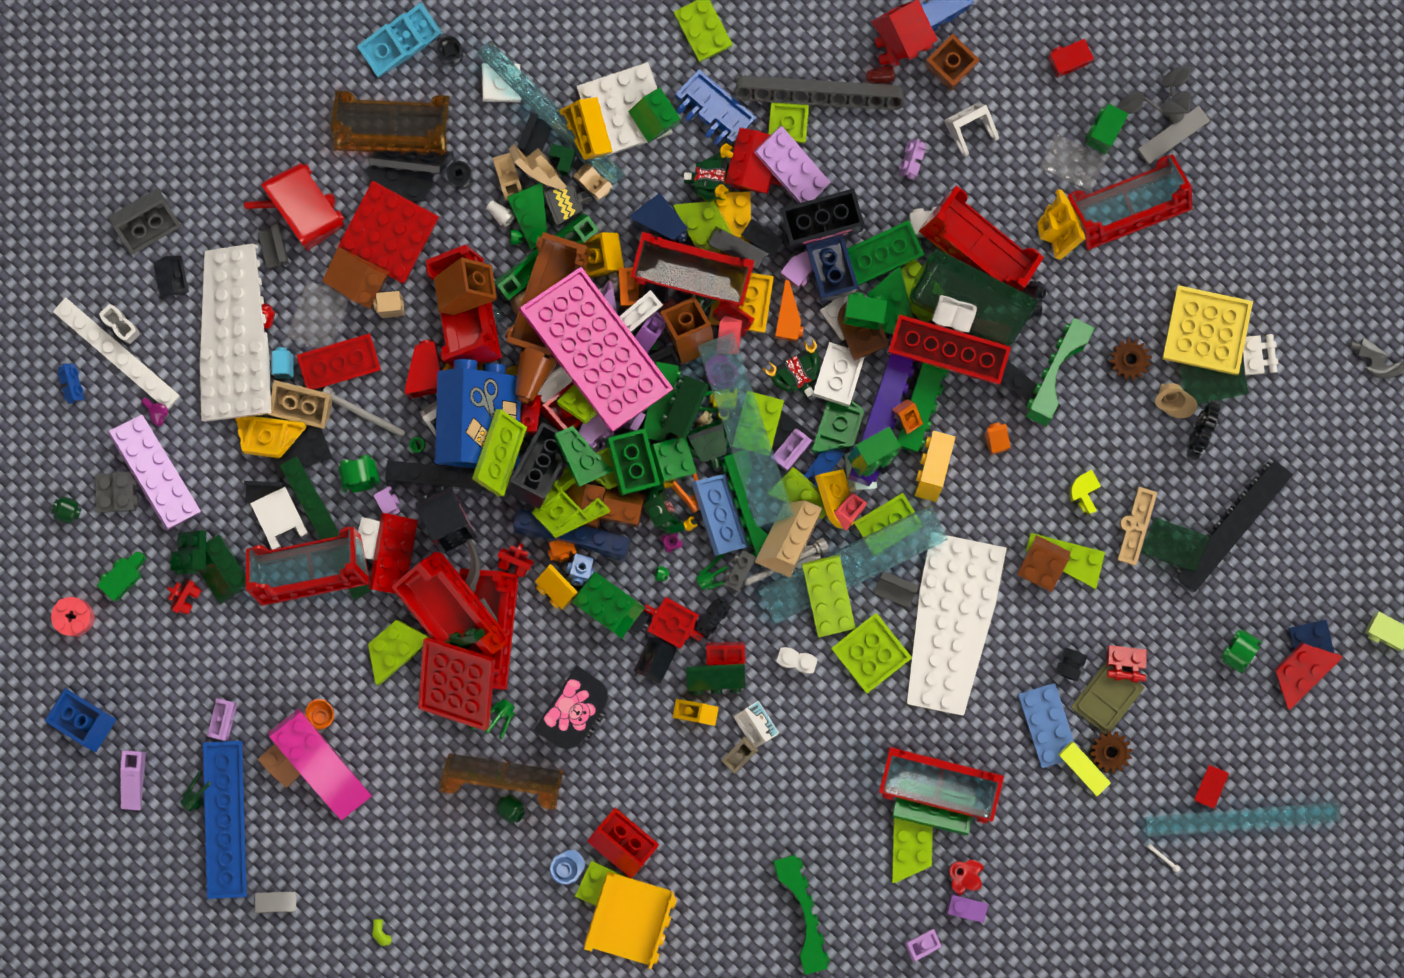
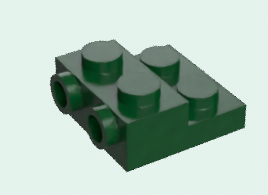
[170,531,206,575]

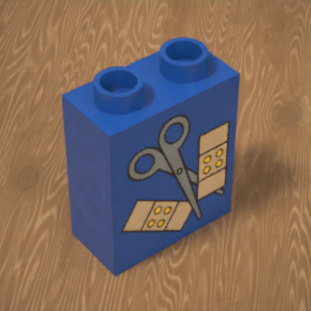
[435,359,521,469]

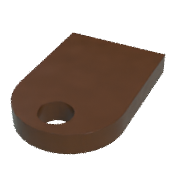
[837,303,890,361]

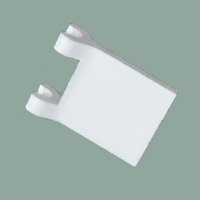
[250,487,308,550]

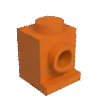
[547,540,577,562]

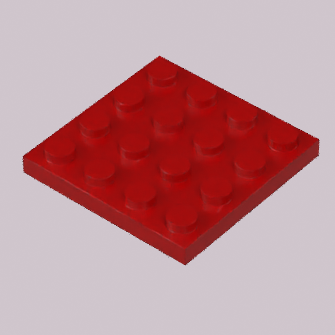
[337,181,440,284]
[418,637,495,731]

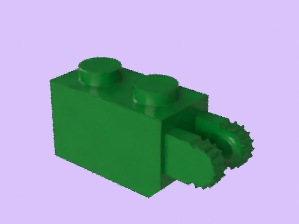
[97,551,146,602]

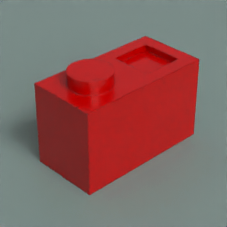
[1048,38,1094,78]

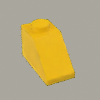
[672,699,719,726]

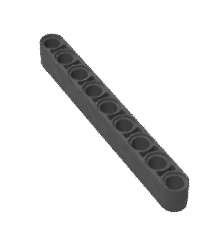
[735,75,904,110]

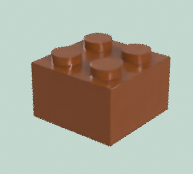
[924,34,980,91]
[1017,535,1071,592]

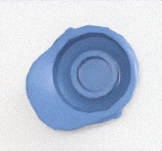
[550,850,585,885]

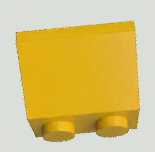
[582,233,624,278]
[535,564,578,610]

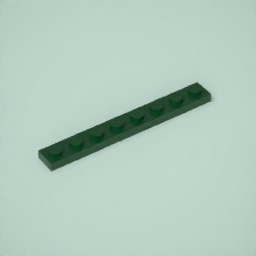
[280,456,372,600]

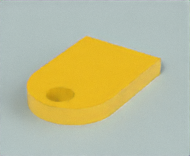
[815,469,855,529]

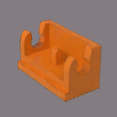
[619,267,639,309]

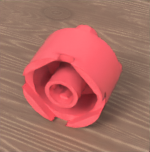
[51,597,95,637]

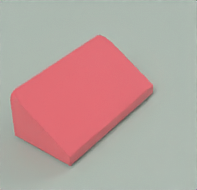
[716,316,742,355]
[834,493,867,531]

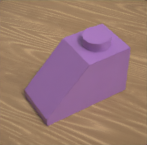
[635,311,665,353]
[946,894,988,923]

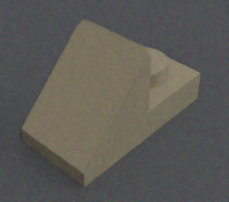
[721,737,758,774]

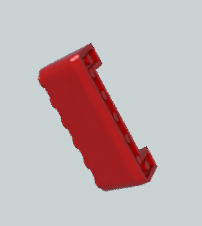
[392,552,508,657]

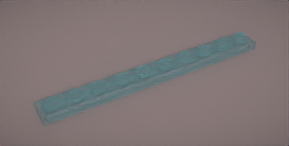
[477,41,625,185]
[1145,802,1341,837]

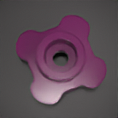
[660,533,682,553]

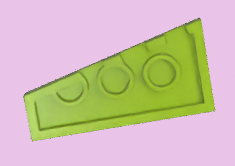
[1025,533,1105,589]

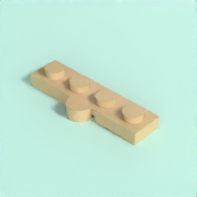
[1117,487,1158,566]

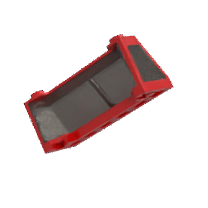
[631,232,755,309]

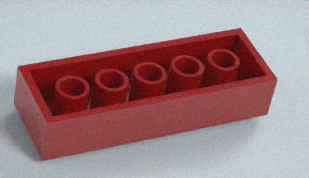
[888,314,1011,385]

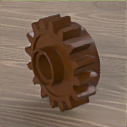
[1109,338,1152,381]
[1089,731,1133,773]

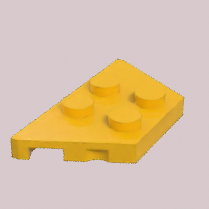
[235,416,306,458]

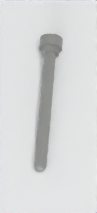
[322,386,405,437]
[744,538,829,586]

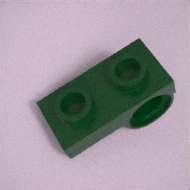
[444,628,486,650]

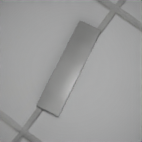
[1137,106,1210,165]

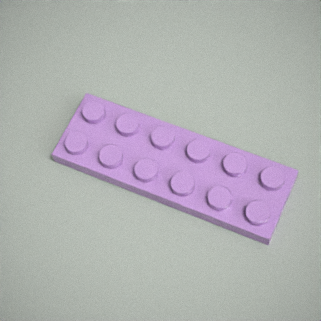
[108,415,201,530]

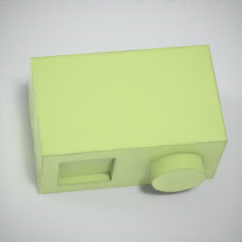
[1364,612,1404,651]

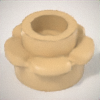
[696,410,713,427]

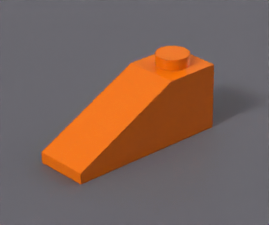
[775,280,804,343]

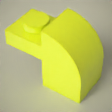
[1069,470,1101,516]

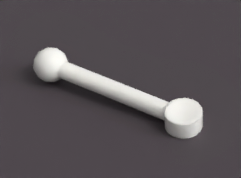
[1147,844,1180,872]

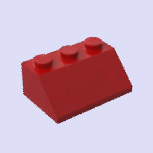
[725,127,773,194]
[587,808,660,878]

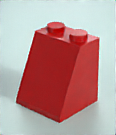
[871,0,938,60]
[404,340,442,399]

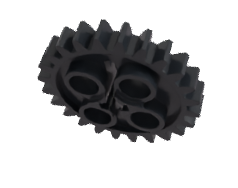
[1186,399,1221,460]

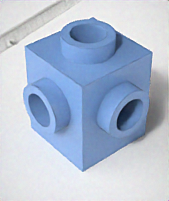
[565,553,594,586]

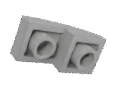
[254,892,296,913]

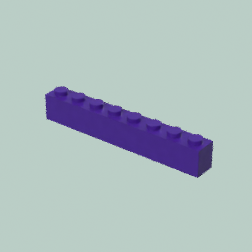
[848,354,915,486]

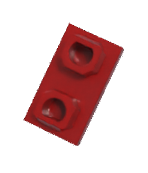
[875,35,900,67]
[497,543,534,577]
[167,578,202,615]

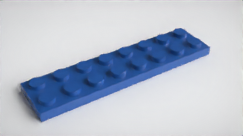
[203,741,247,899]

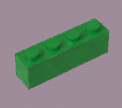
[641,361,681,441]

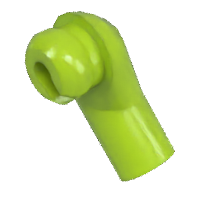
[372,919,392,946]

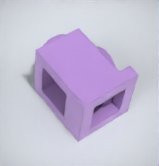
[373,486,400,515]

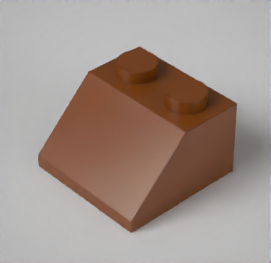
[567,483,606,529]

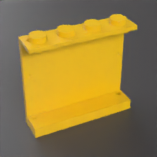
[584,871,677,969]

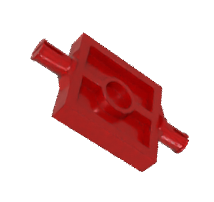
[643,597,704,649]

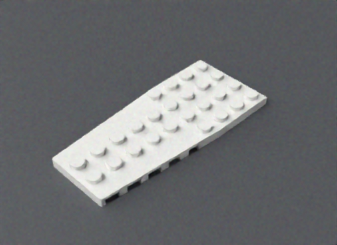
[200,244,271,422]
[907,532,1007,715]

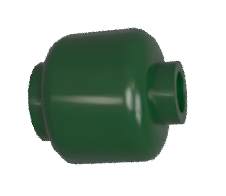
[51,496,81,524]
[496,795,526,824]

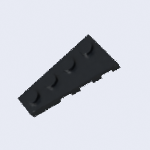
[368,151,454,174]

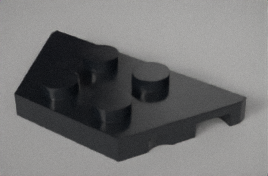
[365,167,434,202]

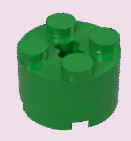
[338,455,380,493]
[1220,630,1263,674]

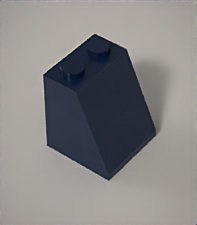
[630,193,688,244]

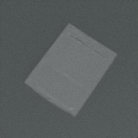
[287,281,349,349]

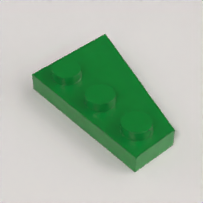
[507,182,547,249]
[554,426,613,487]

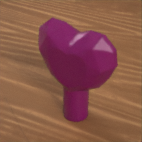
[141,398,168,427]

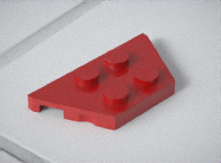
[1274,643,1343,710]

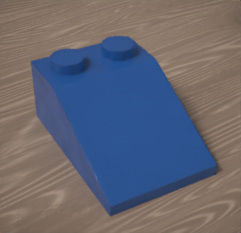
[45,688,117,752]

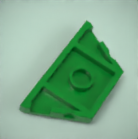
[868,267,914,334]
[812,399,865,453]

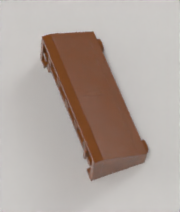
[505,232,591,358]

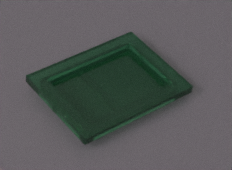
[1179,361,1249,405]

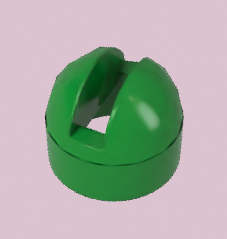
[510,230,523,245]
[409,437,426,453]
[655,566,670,582]

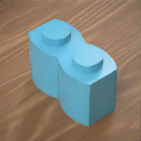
[271,347,294,379]

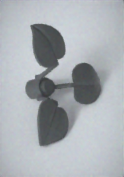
[1117,65,1191,124]

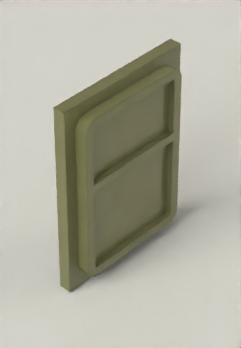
[1071,661,1145,735]

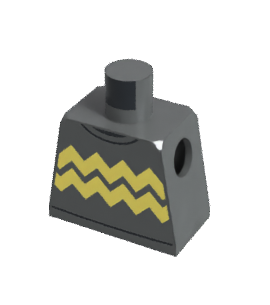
[544,186,591,229]

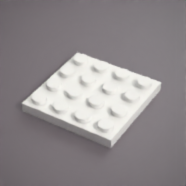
[577,62,673,158]

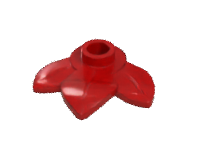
[949,859,984,896]

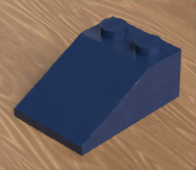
[806,234,859,303]

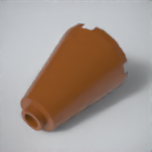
[515,348,557,404]

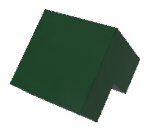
[549,144,576,177]

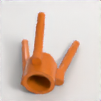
[672,474,700,513]

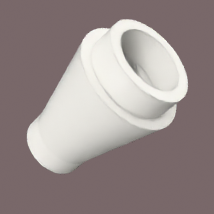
[486,200,515,227]

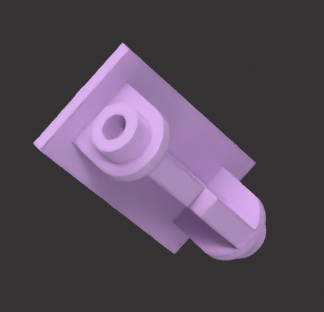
[898,139,926,180]

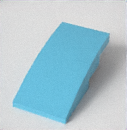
[357,3,443,77]

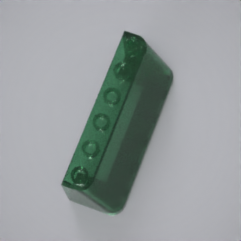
[910,249,1037,346]

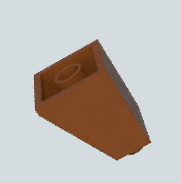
[434,257,497,315]
[661,297,716,365]
[600,486,646,529]

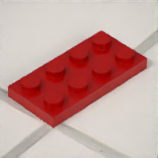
[296,333,381,390]
[369,513,418,594]

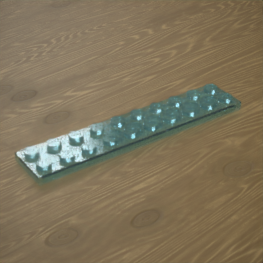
[697,333,794,528]
[758,505,948,624]

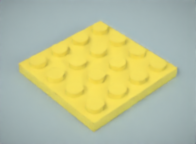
[1162,285,1253,375]

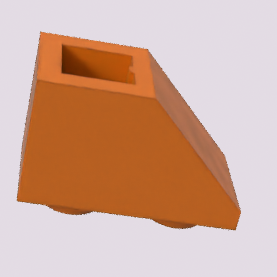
[984,422,1011,455]

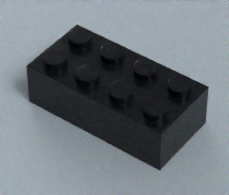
[506,422,566,509]

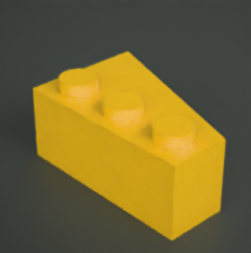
[558,97,613,160]
[915,430,955,502]

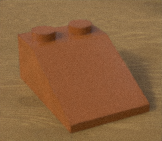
[322,247,390,309]

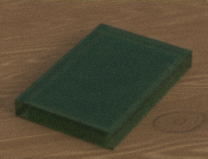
[1141,517,1210,573]

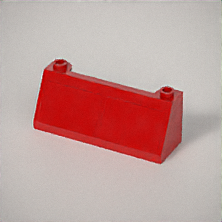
[918,185,1044,303]
[426,244,502,367]
[459,568,519,690]

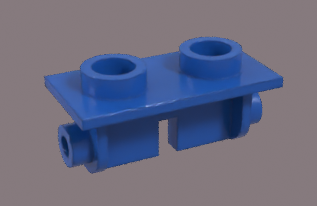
[57,363,85,404]

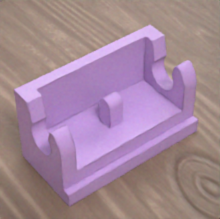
[771,429,812,472]
[207,698,238,741]

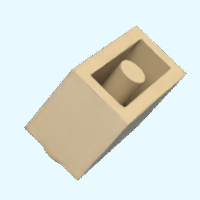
[373,291,405,318]

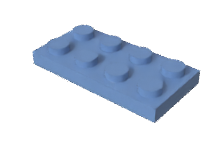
[691,474,749,556]
[1018,683,1074,768]

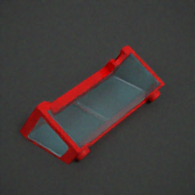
[1067,154,1193,251]
[246,527,369,606]
[878,747,1004,824]

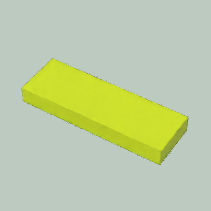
[1058,741,1111,796]

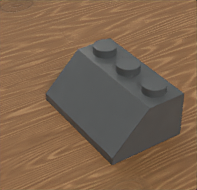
[109,188,181,255]

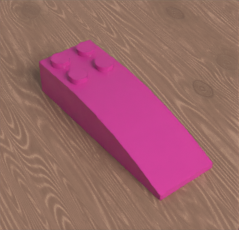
[268,708,372,821]

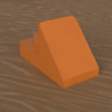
[892,399,923,434]

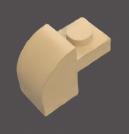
[493,153,522,201]
[573,163,613,201]

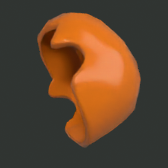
[305,699,334,730]

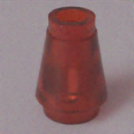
[867,65,895,84]

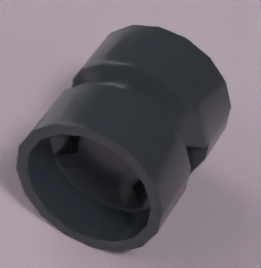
[437,36,464,67]
[446,161,473,190]
[1054,647,1088,682]

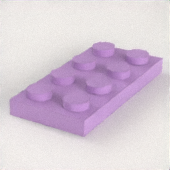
[754,126,831,203]

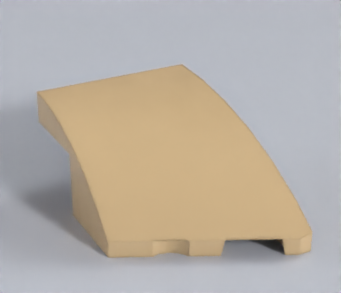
[509,144,567,190]

